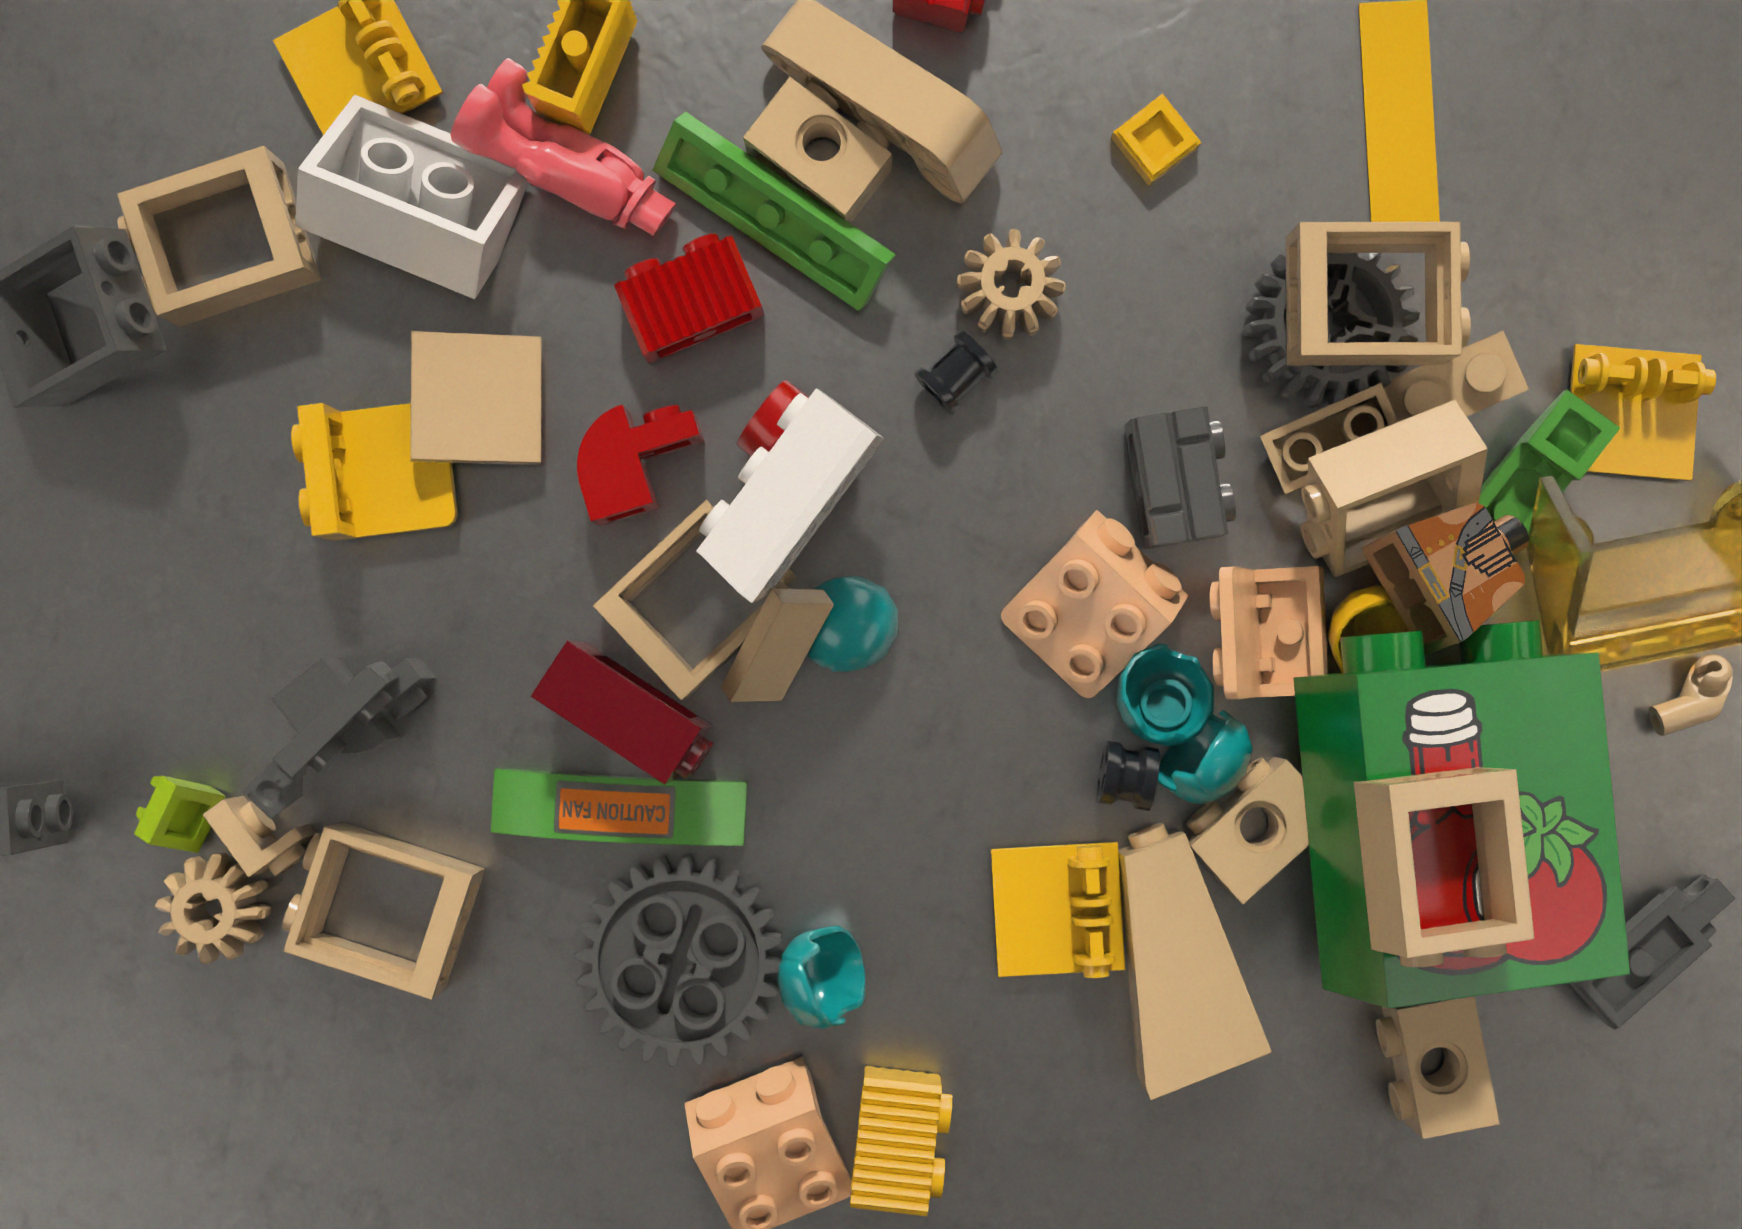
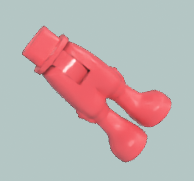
[450,58,676,237]

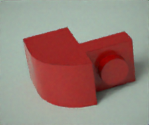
[577,404,705,526]

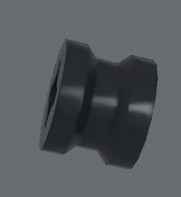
[1096,741,1160,811]

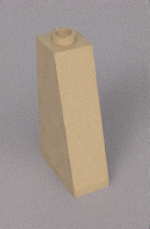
[1118,823,1272,1100]

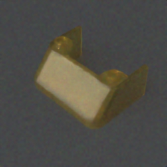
[1526,475,1742,671]

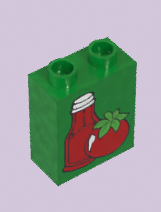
[1293,620,1630,1009]

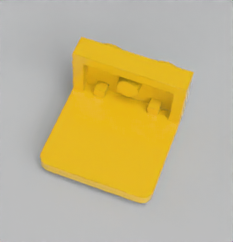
[291,403,458,541]

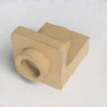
[203,796,316,877]

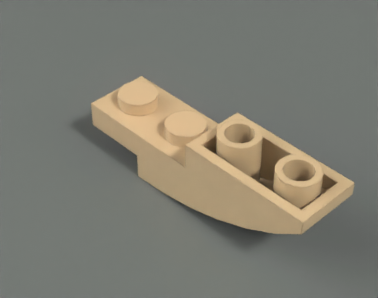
[1260,331,1529,494]

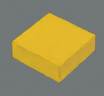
[1111,93,1202,186]

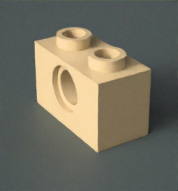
[743,77,892,223]
[1186,757,1309,904]
[1376,996,1500,1139]

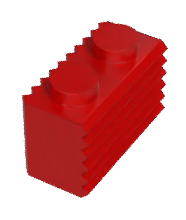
[614,233,765,364]

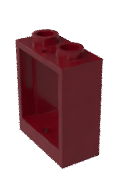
[530,640,714,785]

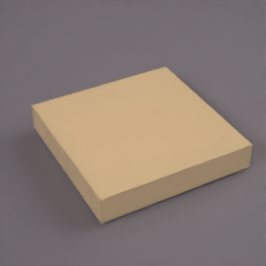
[410,331,541,465]

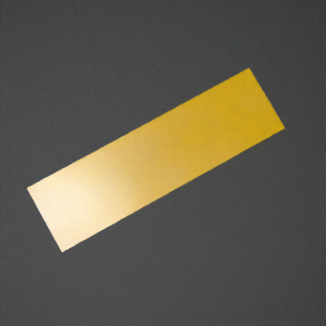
[1359,0,1440,222]

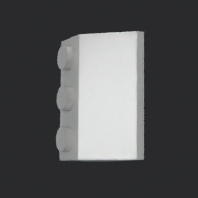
[295,95,528,299]
[697,388,885,603]

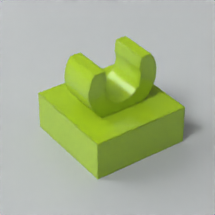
[134,775,226,853]

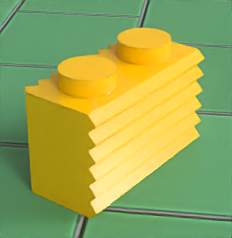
[522,0,638,135]
[850,1066,952,1216]

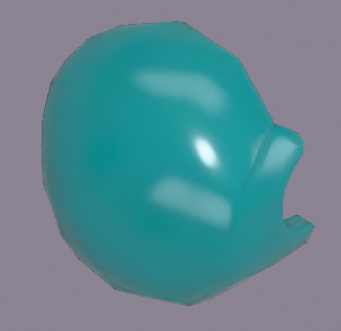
[807,575,899,672]
[1116,644,1214,746]
[1158,710,1253,804]
[778,925,866,1029]

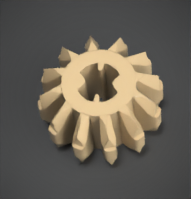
[956,229,1066,340]
[154,852,273,964]

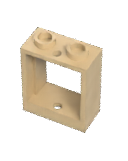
[117,145,322,327]
[1286,222,1471,366]
[1301,400,1488,578]
[593,500,796,700]
[1354,767,1534,967]
[282,822,485,1000]

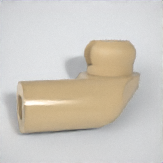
[1648,654,1733,737]

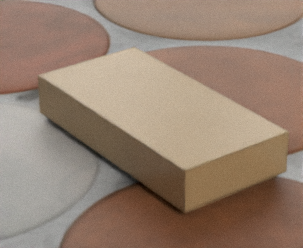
[721,588,834,702]

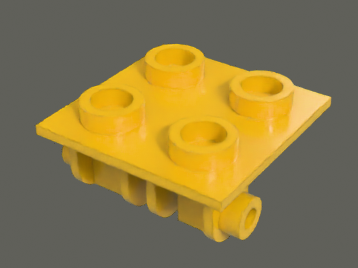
[273,0,443,135]
[1570,344,1716,481]
[991,842,1125,978]

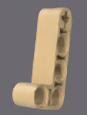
[761,0,1002,204]

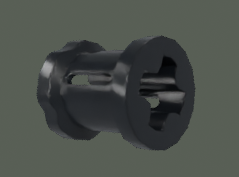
[914,330,999,415]

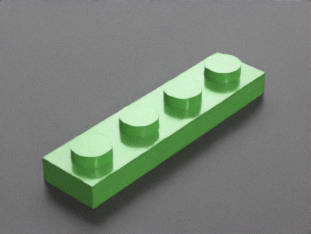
[652,112,896,312]

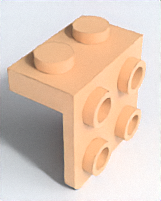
[1001,510,1189,698]
[1210,566,1328,700]
[684,1056,852,1229]

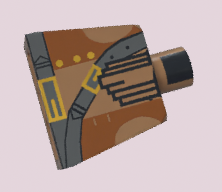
[1361,502,1529,655]

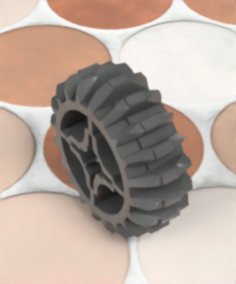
[1244,253,1420,409]

